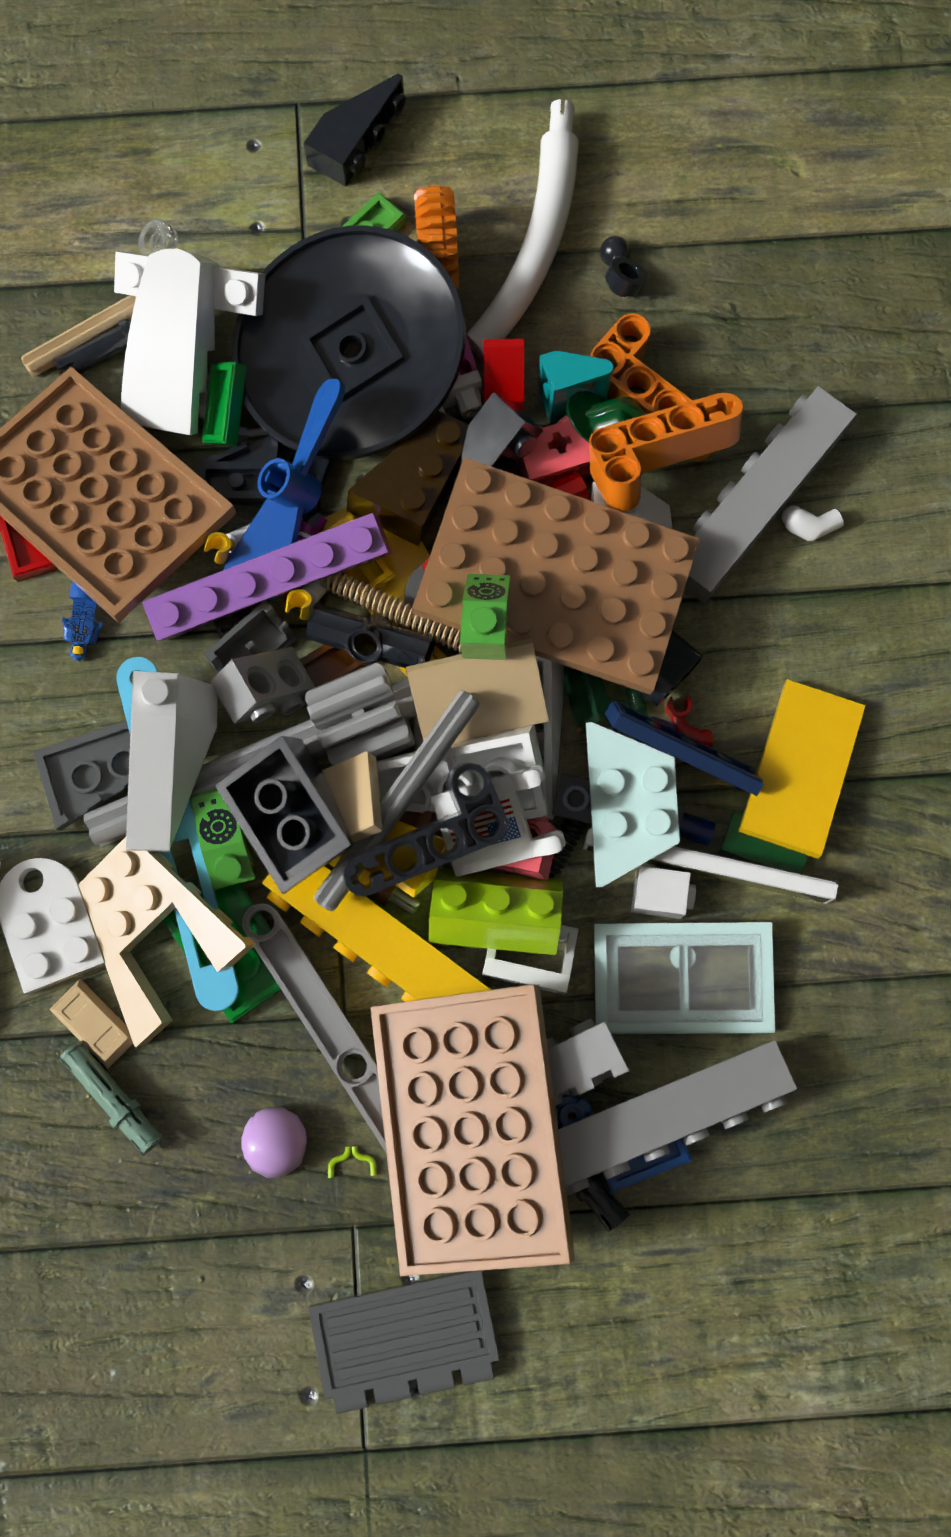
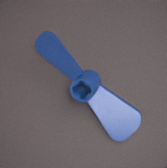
[224,379,345,601]

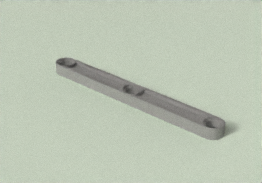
[242,904,387,1154]

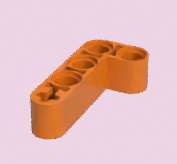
[590,313,712,461]
[589,393,743,512]

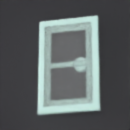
[594,922,775,1034]

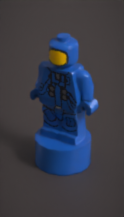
[62,581,103,661]

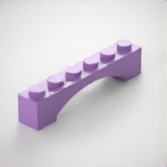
[142,513,393,641]

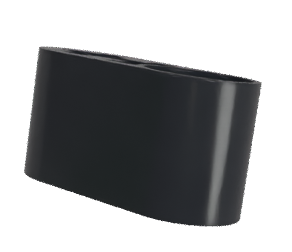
[637,629,704,707]

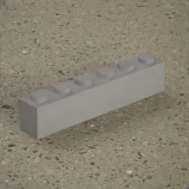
[685,386,856,604]
[558,1040,797,1196]

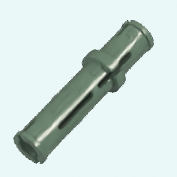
[59,1041,164,1156]

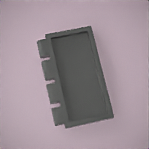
[308,1270,499,1414]

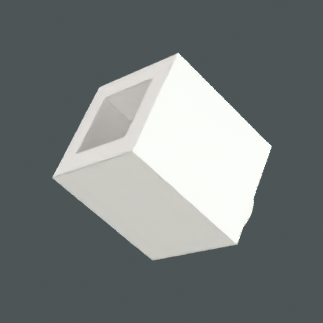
[631,866,696,919]

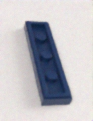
[605,701,764,796]

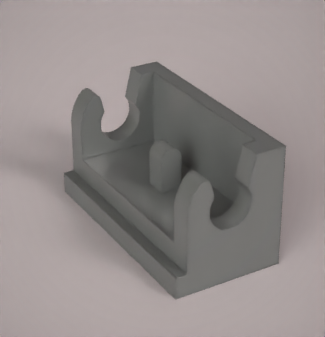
[204,601,298,673]

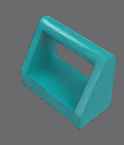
[537,350,613,425]

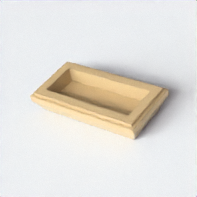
[49,979,133,1069]

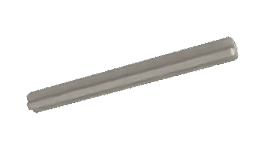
[314,690,480,911]

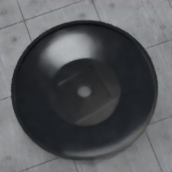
[232,225,466,460]

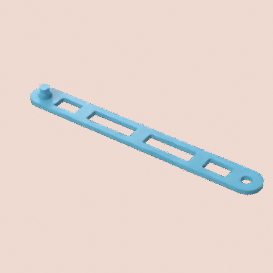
[116,657,239,1011]

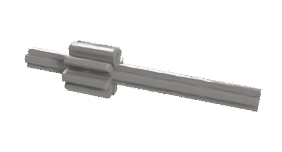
[84,662,417,847]

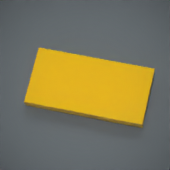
[738,679,866,859]

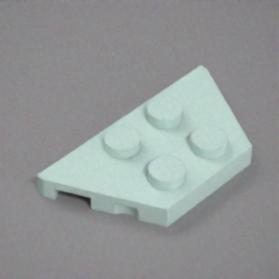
[586,722,680,887]

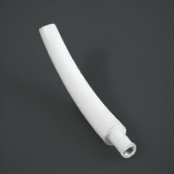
[466,99,579,361]

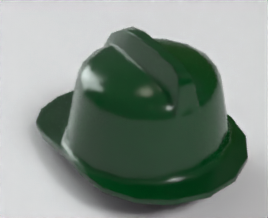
[567,391,646,443]

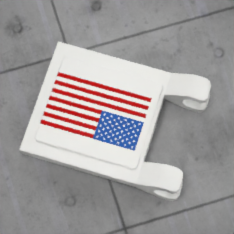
[430,765,566,877]

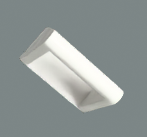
[482,925,578,995]

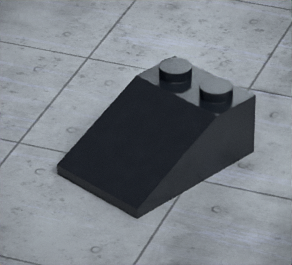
[215,736,354,894]

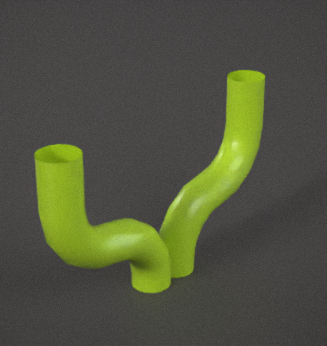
[328,1146,377,1178]

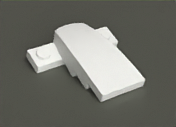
[114,249,265,435]

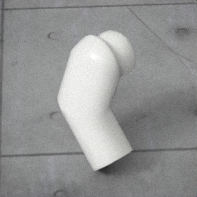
[782,505,844,541]

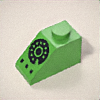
[460,574,511,660]
[190,788,255,890]

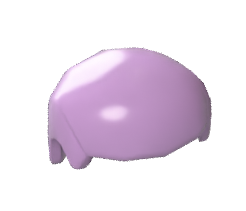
[241,1107,307,1178]

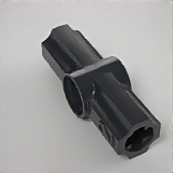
[306,603,435,669]

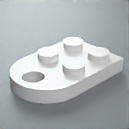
[0,858,105,995]

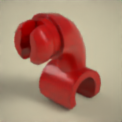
[665,696,713,747]

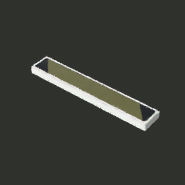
[582,828,838,904]

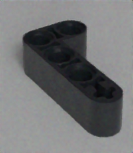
[342,763,508,896]

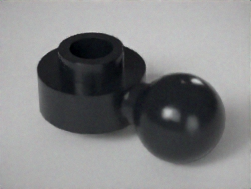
[600,236,647,297]

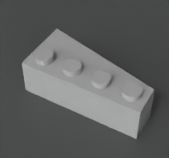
[547,1018,629,1106]

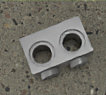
[211,647,316,724]

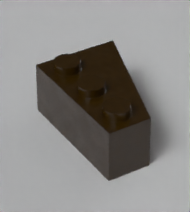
[347,411,469,546]

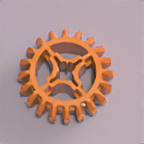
[414,185,459,290]

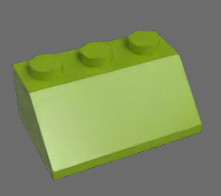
[429,867,563,955]

